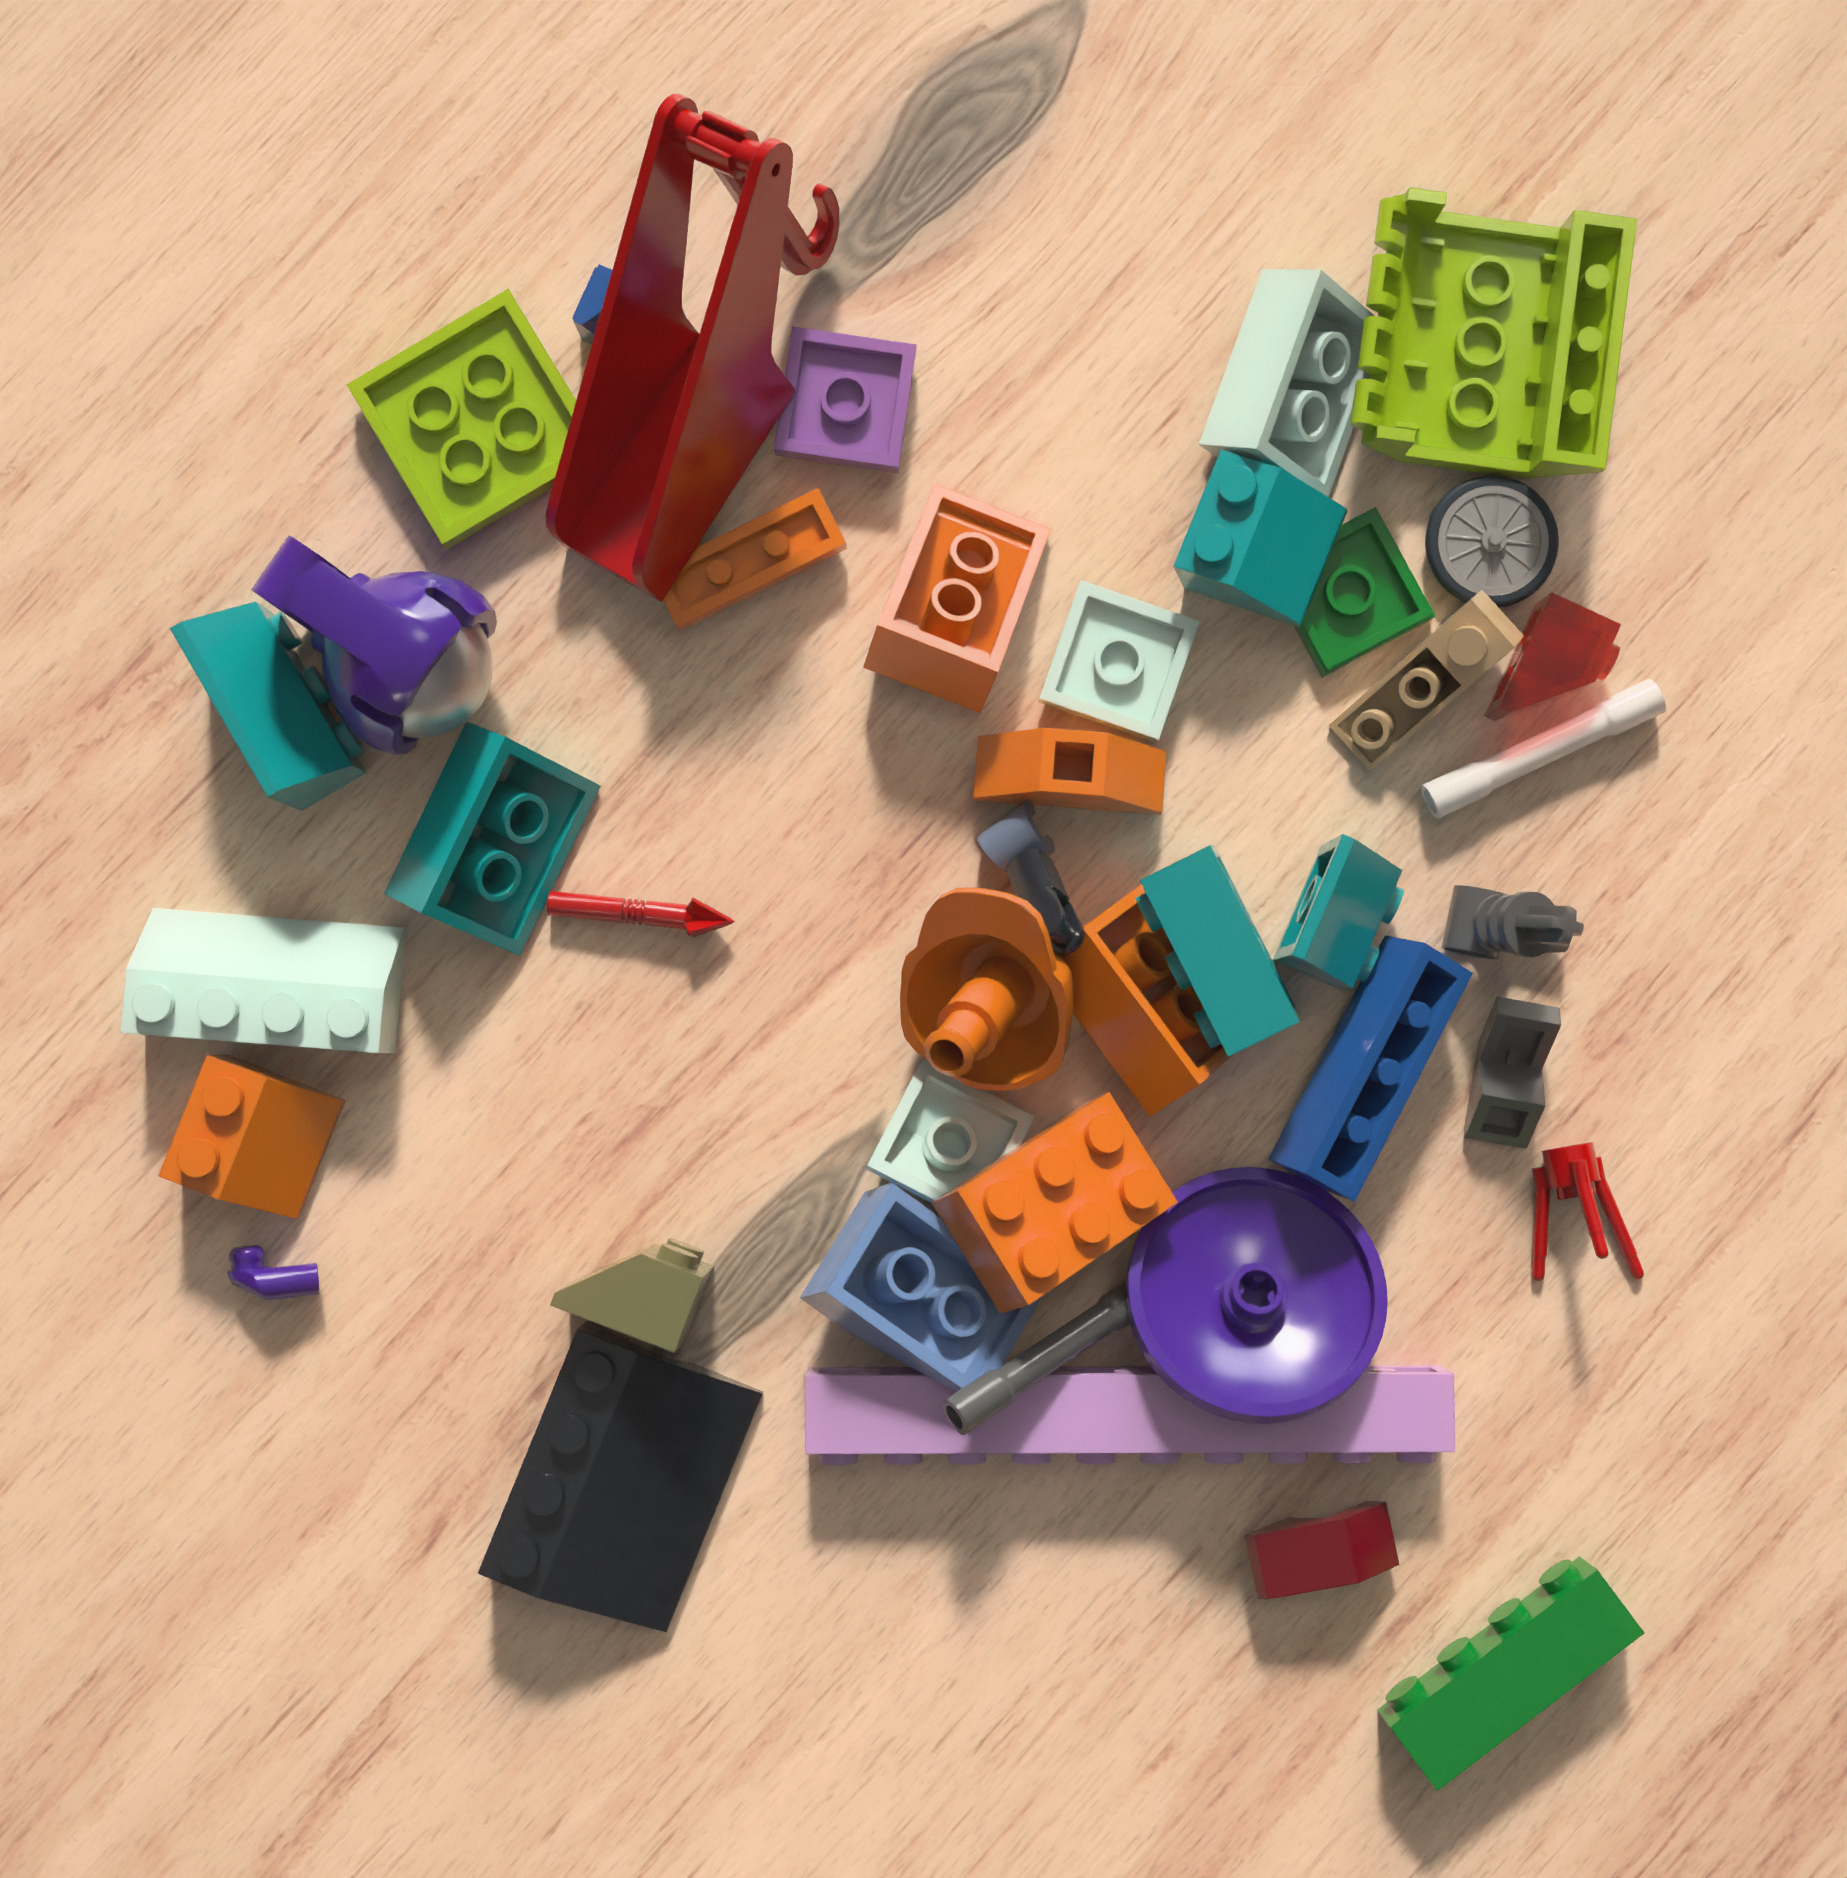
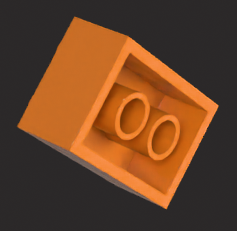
[932,1092,1178,1314]

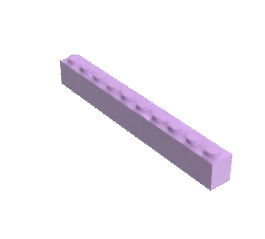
[805,1365,1455,1465]

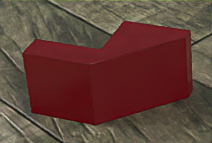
[1245,1501,1400,1600]

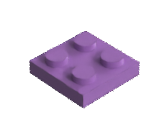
[774,326,917,474]

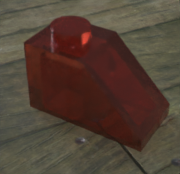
[1484,592,1621,721]

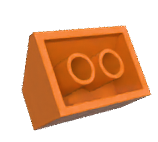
[1059,885,1234,1117]

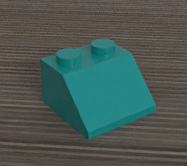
[1173,449,1347,628]
[1273,834,1404,990]

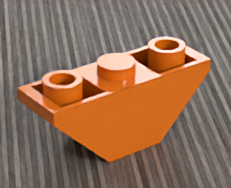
[973,728,1166,815]

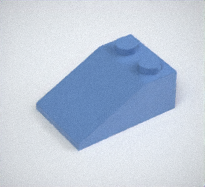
[800,1183,1042,1392]

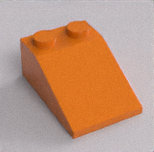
[863,483,1051,713]

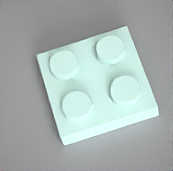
[1038,580,1200,743]

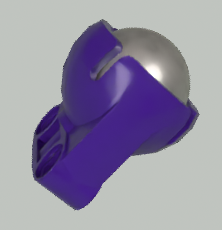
[251,535,497,755]

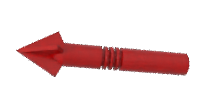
[547,891,735,938]

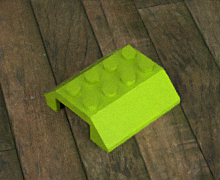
[1350,187,1638,479]

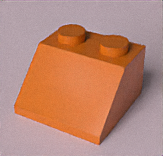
[158,1055,346,1219]

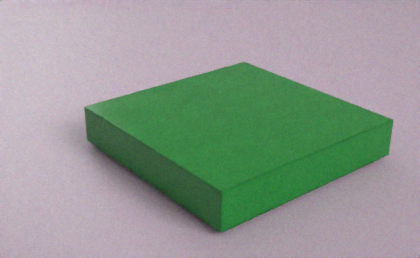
[1293,507,1436,678]

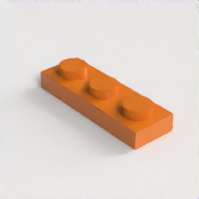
[663,488,847,632]

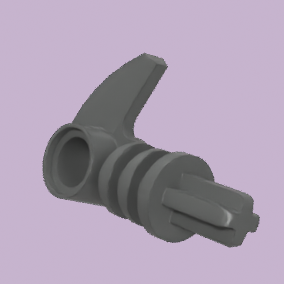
[1441,885,1584,959]

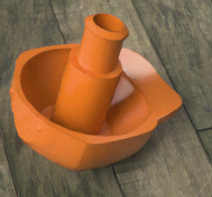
[900,887,1073,1091]

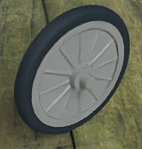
[1425,475,1559,608]

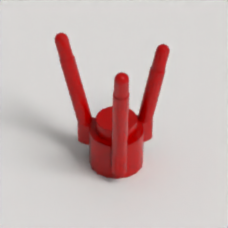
[1532,1142,1644,1281]

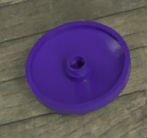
[1125,1167,1388,1424]

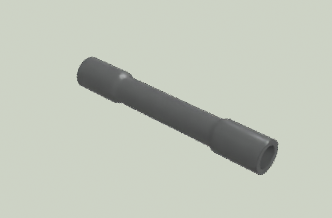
[942,1280,1130,1435]

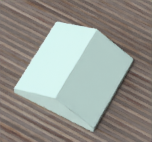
[866,1059,1035,1203]

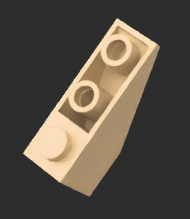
[1328,590,1524,772]

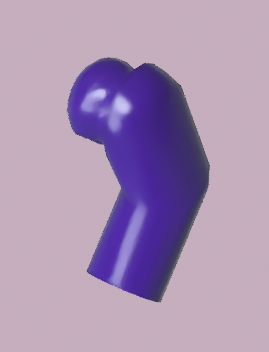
[227,1245,319,1300]

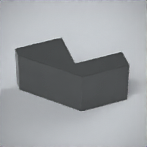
[1464,996,1561,1149]

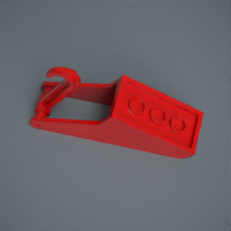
[545,94,840,602]

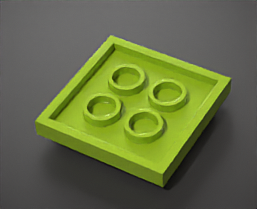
[346,288,576,550]

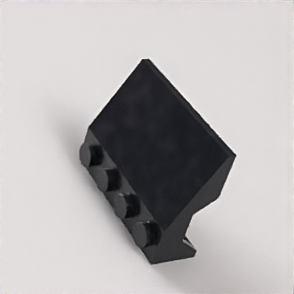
[477,1320,763,1632]

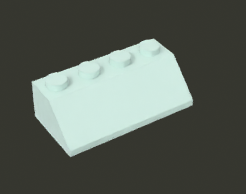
[120,908,407,1053]

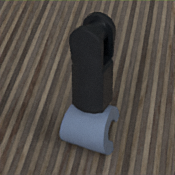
[977,800,1085,956]

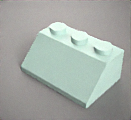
[1199,269,1375,497]

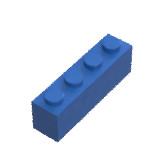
[1268,935,1473,1202]

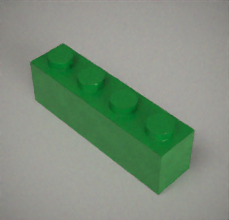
[1377,1556,1645,1791]

